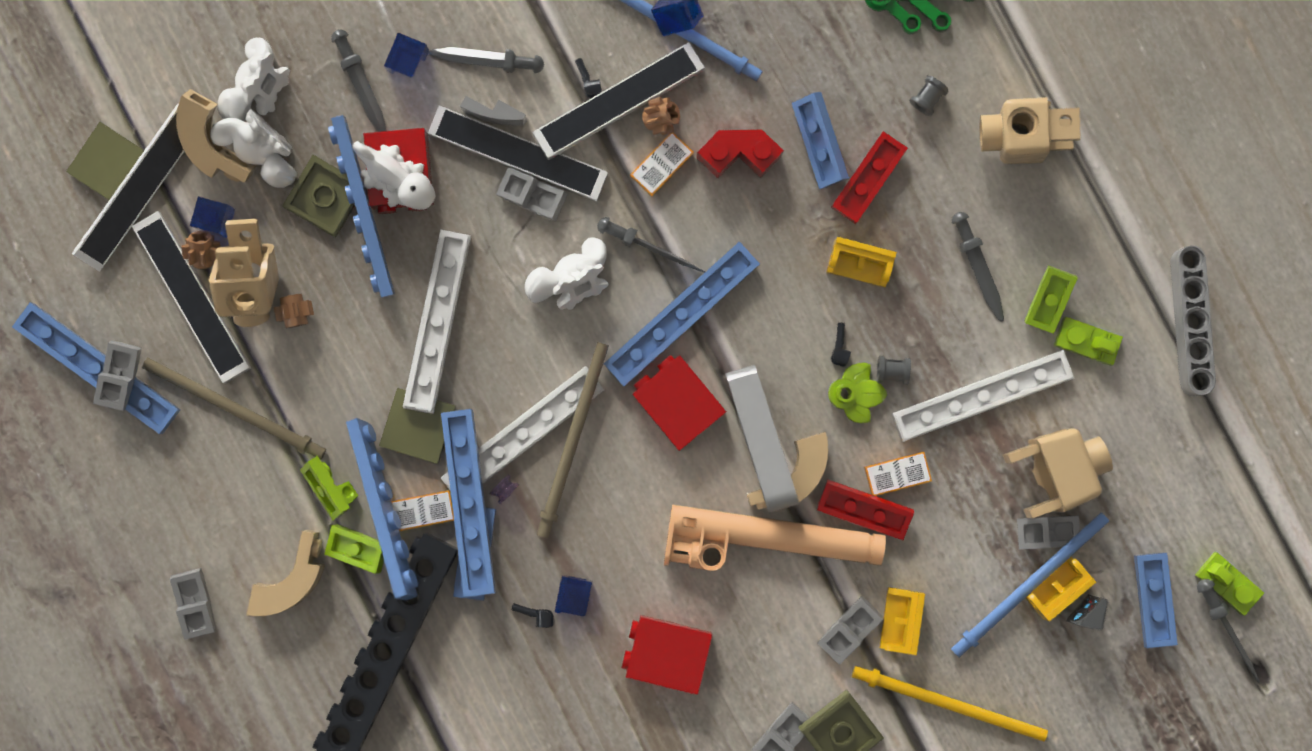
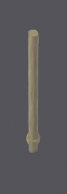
[537,342,609,538]
[142,358,326,460]

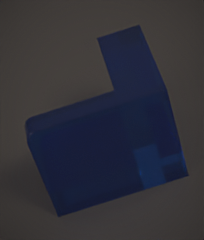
[651,0,704,36]
[384,32,430,78]
[554,574,593,616]

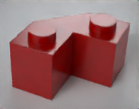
[696,129,784,178]

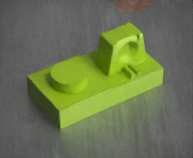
[1024,265,1078,334]
[1054,317,1123,366]
[300,456,358,521]
[324,524,384,574]
[1195,552,1264,616]

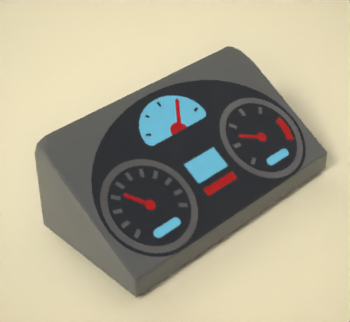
[1066,595,1108,630]

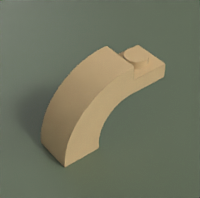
[176,89,257,183]
[746,432,828,510]
[246,530,325,616]

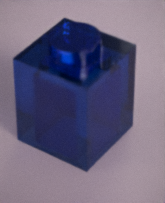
[190,196,235,238]

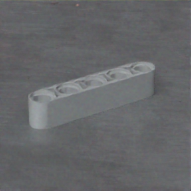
[1170,245,1216,396]
[725,365,799,513]

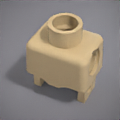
[980,97,1081,164]
[208,219,279,327]
[1003,428,1113,519]

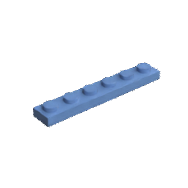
[328,115,395,297]
[604,241,760,387]
[12,302,180,434]
[441,409,496,597]
[346,418,418,600]

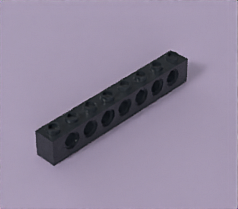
[312,533,458,751]

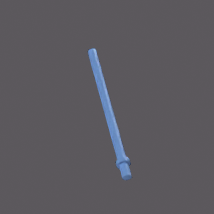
[620,0,763,81]
[951,513,1109,658]

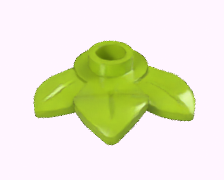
[828,363,887,423]

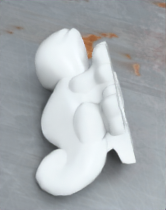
[217,38,290,121]
[210,109,297,188]
[352,142,435,210]
[524,237,608,310]

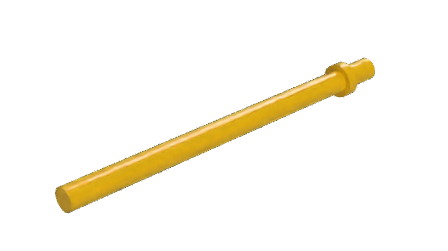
[852,666,1048,742]

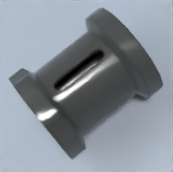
[909,75,949,116]
[877,356,911,385]

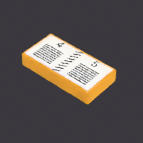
[630,133,694,197]
[864,452,932,496]
[391,490,454,531]

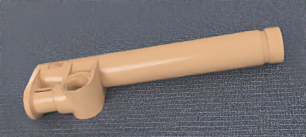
[664,504,886,571]

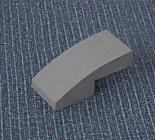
[460,96,527,126]
[496,167,568,222]
[93,341,142,411]
[1017,515,1080,549]
[170,568,215,640]
[818,596,884,665]
[751,702,809,751]

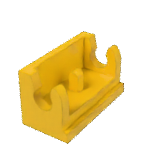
[826,237,897,288]
[1026,557,1097,622]
[879,587,925,655]

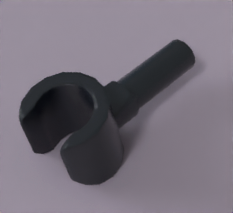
[575,58,602,98]
[831,323,851,367]
[511,603,554,628]

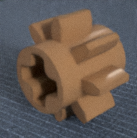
[642,97,680,135]
[181,231,221,269]
[274,294,314,328]

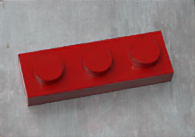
[831,131,908,224]
[816,479,914,540]

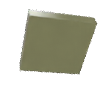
[66,122,144,200]
[282,155,355,238]
[379,388,456,464]
[798,689,884,751]

